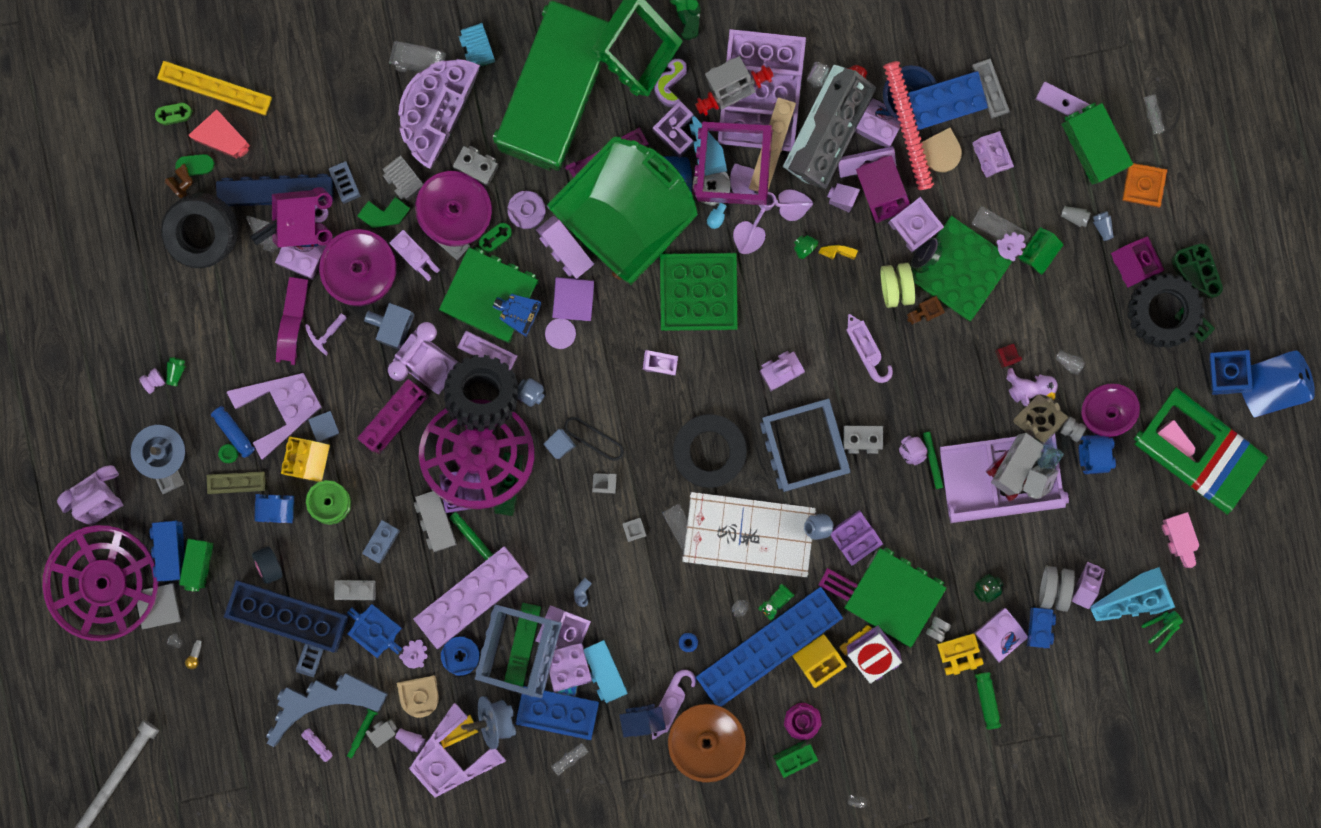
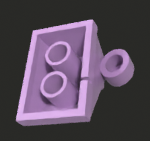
[388,322,458,395]
[57,465,123,526]

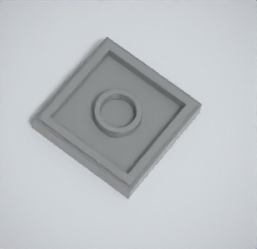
[137,584,181,629]

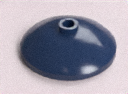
[883,66,936,120]

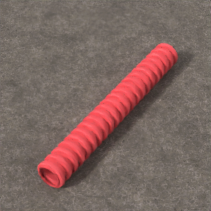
[883,61,934,190]

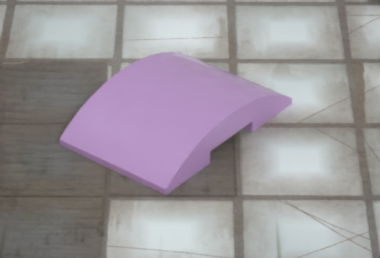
[718,29,806,152]

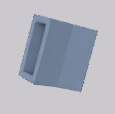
[309,411,339,442]

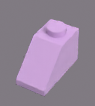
[827,183,859,212]

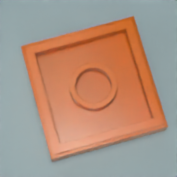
[1122,163,1167,208]

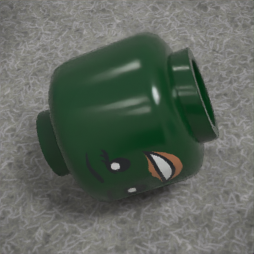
[973,574,1003,603]

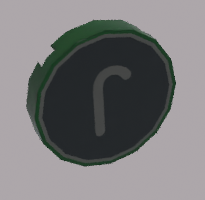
[911,238,943,273]

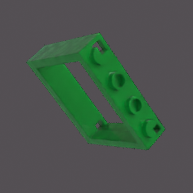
[592,0,683,97]

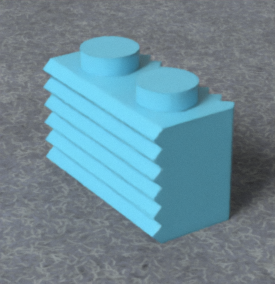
[459,23,495,67]

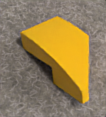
[819,245,858,260]

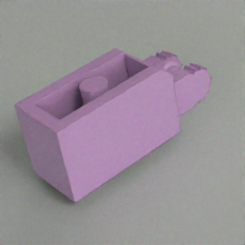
[390,230,440,281]

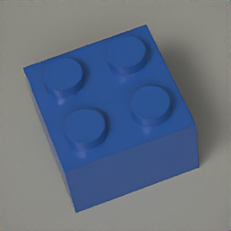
[1209,350,1252,395]

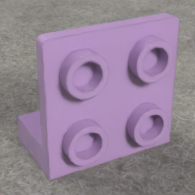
[549,643,592,692]

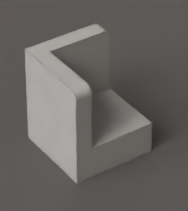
[592,473,617,494]

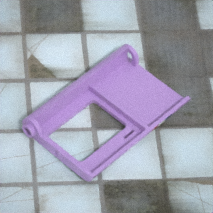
[940,434,1069,523]

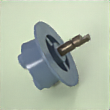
[131,425,185,479]
[461,696,516,750]

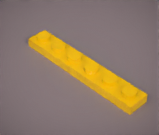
[157,61,272,116]

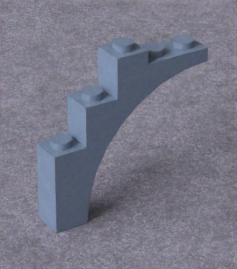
[266,673,388,747]

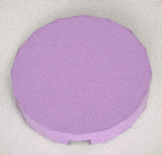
[508,191,546,229]

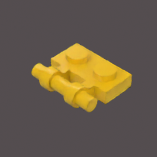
[937,633,983,676]

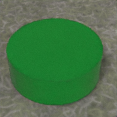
[218,444,239,464]

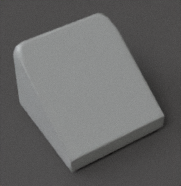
[156,470,184,494]

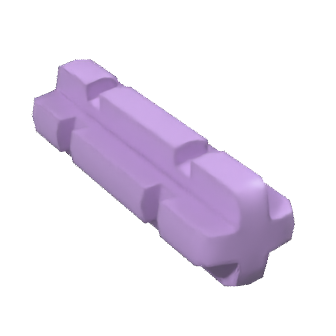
[301,728,333,762]

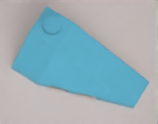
[1090,567,1175,621]

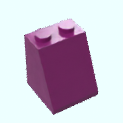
[856,155,910,223]

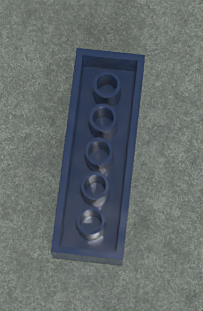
[224,580,349,653]

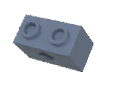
[362,520,401,564]

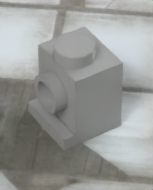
[366,719,397,748]

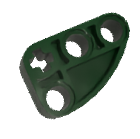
[1171,244,1223,299]

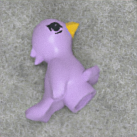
[1007,368,1058,407]

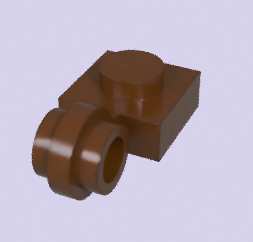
[907,296,945,325]

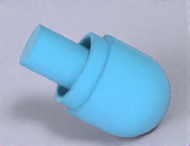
[707,203,727,229]

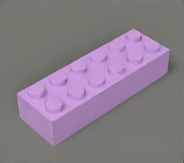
[414,546,529,649]

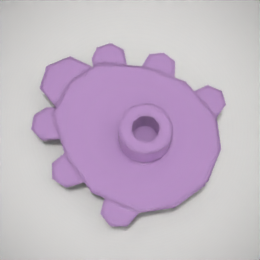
[997,232,1026,261]
[399,640,428,668]

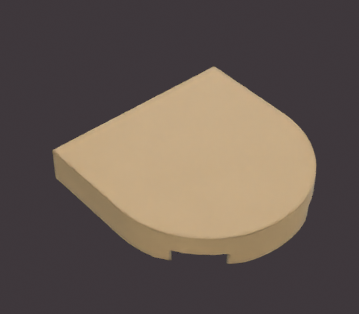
[921,128,962,173]
[397,676,439,718]

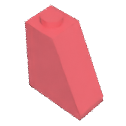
[189,109,250,158]

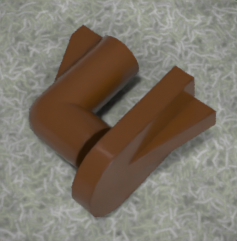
[164,164,193,198]

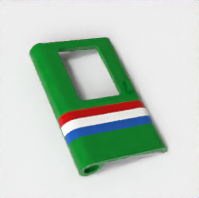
[1133,387,1268,515]

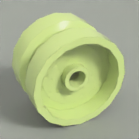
[880,262,915,308]

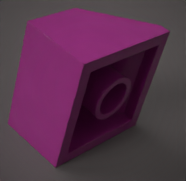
[1111,236,1164,287]

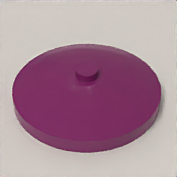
[415,171,492,247]
[319,229,396,306]

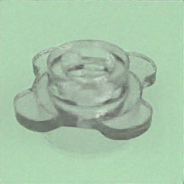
[731,599,749,618]

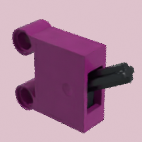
[251,187,333,248]

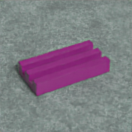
[818,568,858,601]

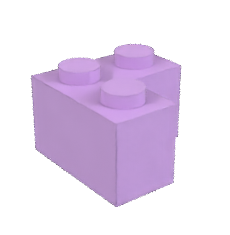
[653,101,693,158]

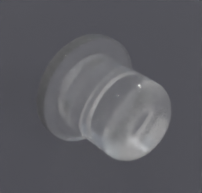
[167,633,183,649]

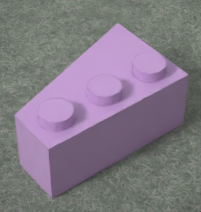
[536,216,594,279]

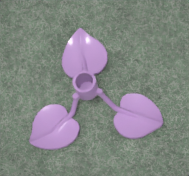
[730,164,813,254]

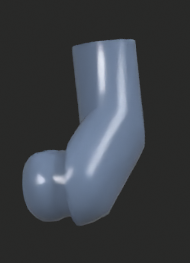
[574,578,592,607]

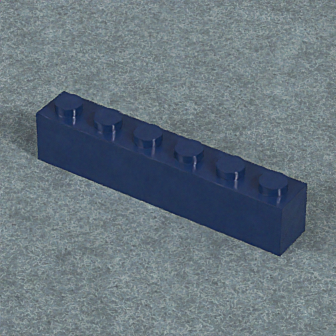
[216,174,334,207]

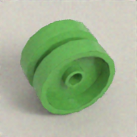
[306,480,351,525]

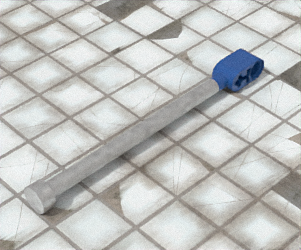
[75,720,159,828]

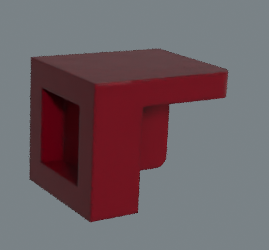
[995,343,1022,369]

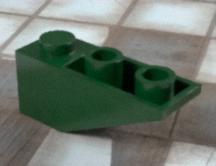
[494,452,523,516]

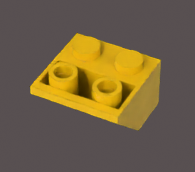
[281,437,330,482]
[792,634,847,688]

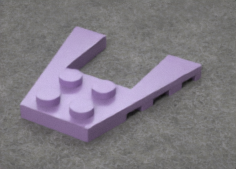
[227,373,322,460]
[409,703,506,798]

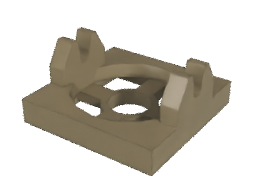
[1013,395,1068,445]

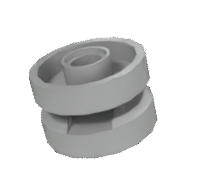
[1039,566,1075,612]

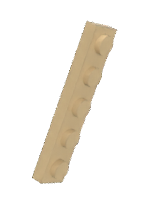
[749,97,796,192]

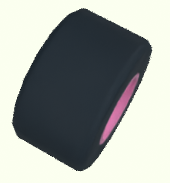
[252,546,283,584]

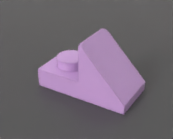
[643,350,678,375]

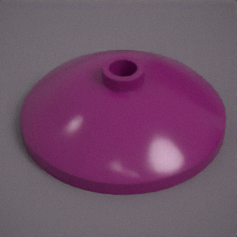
[1082,384,1140,437]

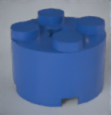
[1079,435,1116,474]
[254,494,294,523]

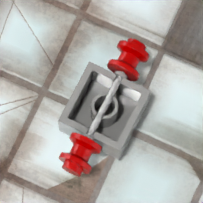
[695,56,774,116]

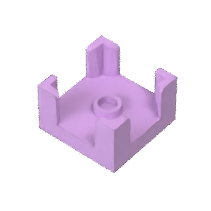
[888,197,944,253]

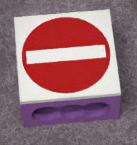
[847,626,902,683]

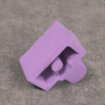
[760,351,805,391]

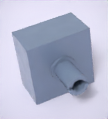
[364,303,414,350]

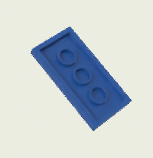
[907,71,988,130]
[516,686,599,740]

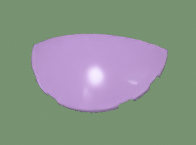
[398,59,480,169]

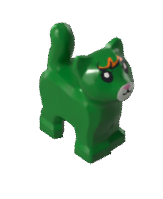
[758,584,795,620]

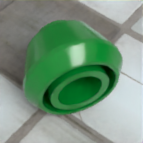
[794,235,818,259]

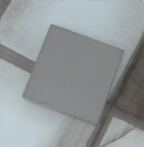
[622,518,646,542]

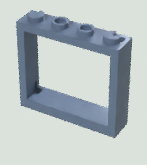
[760,399,851,492]
[475,605,562,698]

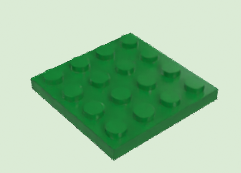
[912,216,1013,322]
[660,253,737,331]

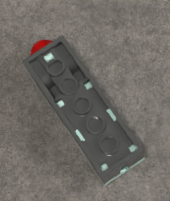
[783,65,877,189]

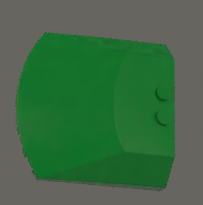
[547,137,697,285]

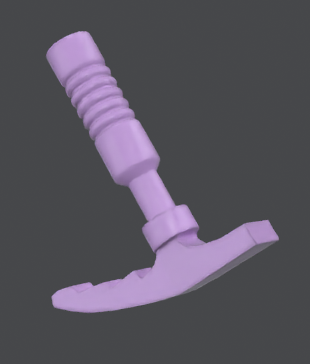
[305,313,347,356]

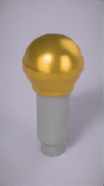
[185,640,202,669]

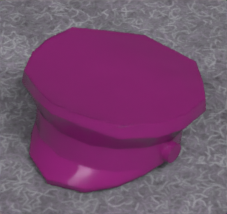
[784,703,822,740]

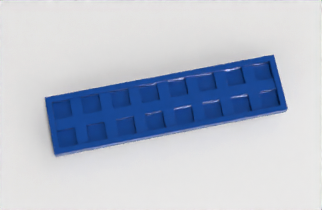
[696,587,843,706]

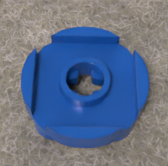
[441,637,480,675]

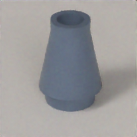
[1093,211,1114,241]

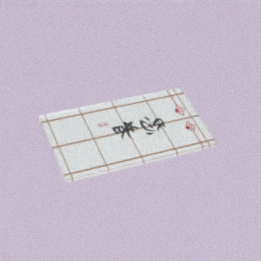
[683,492,816,577]

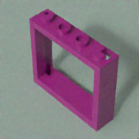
[693,122,773,205]
[357,379,429,454]

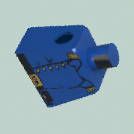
[493,294,541,337]

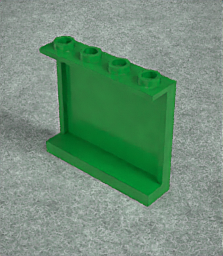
[439,247,539,344]
[844,547,946,648]

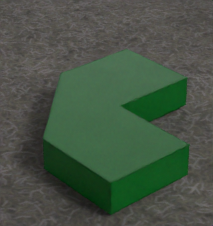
[357,197,411,228]

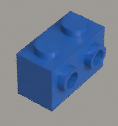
[1027,608,1056,648]

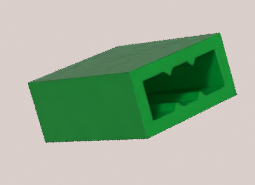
[179,539,214,591]

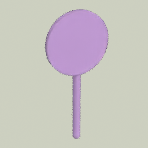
[545,319,576,349]

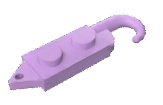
[846,314,893,383]
[652,670,696,740]

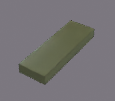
[207,472,266,494]

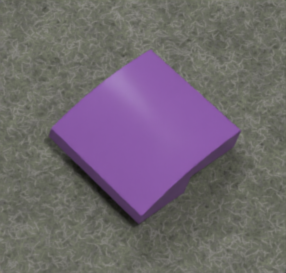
[552,277,594,321]
[830,510,883,566]

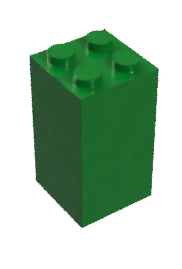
[1061,102,1134,185]

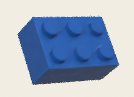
[150,521,185,581]

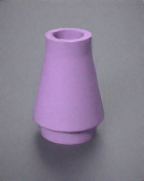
[395,728,425,753]

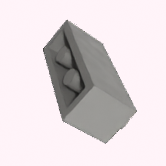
[991,433,1044,495]
[414,491,457,552]

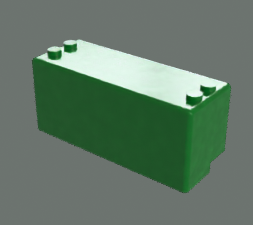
[493,1,609,171]

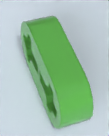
[155,103,192,125]

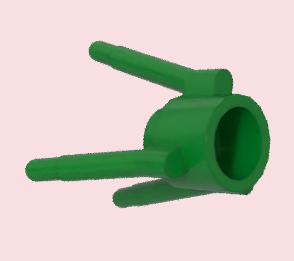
[1141,610,1183,653]

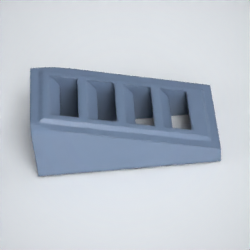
[329,161,361,204]
[296,644,324,677]

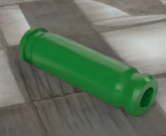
[975,672,1001,730]

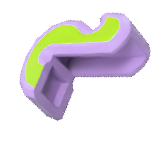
[655,59,687,107]

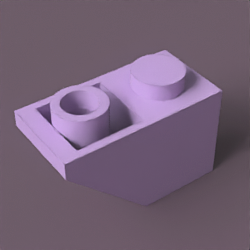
[1071,562,1105,609]

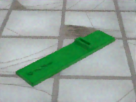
[504,602,541,687]

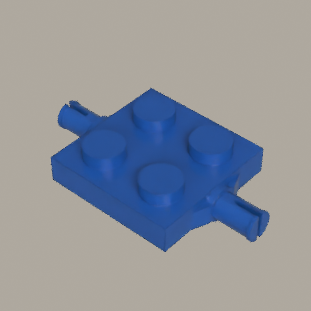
[347,604,403,658]

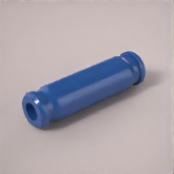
[211,406,255,458]

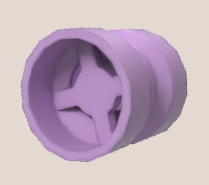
[139,368,166,394]

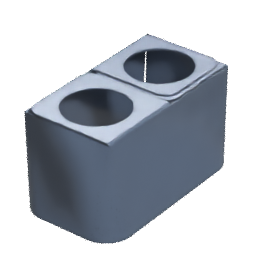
[544,429,576,459]

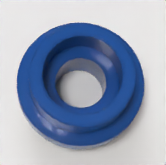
[679,633,698,652]

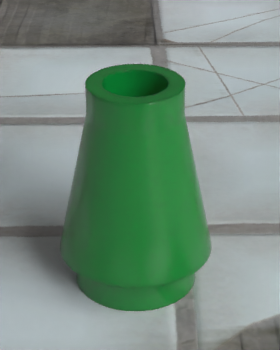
[166,357,186,386]

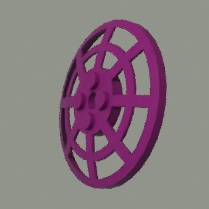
[419,399,534,509]
[42,525,158,641]

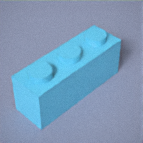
[583,640,628,703]

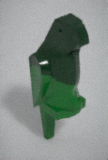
[670,0,701,40]

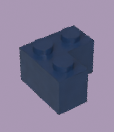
[619,704,666,737]

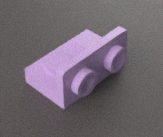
[973,131,1014,177]

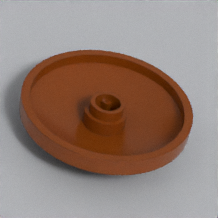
[668,704,746,782]

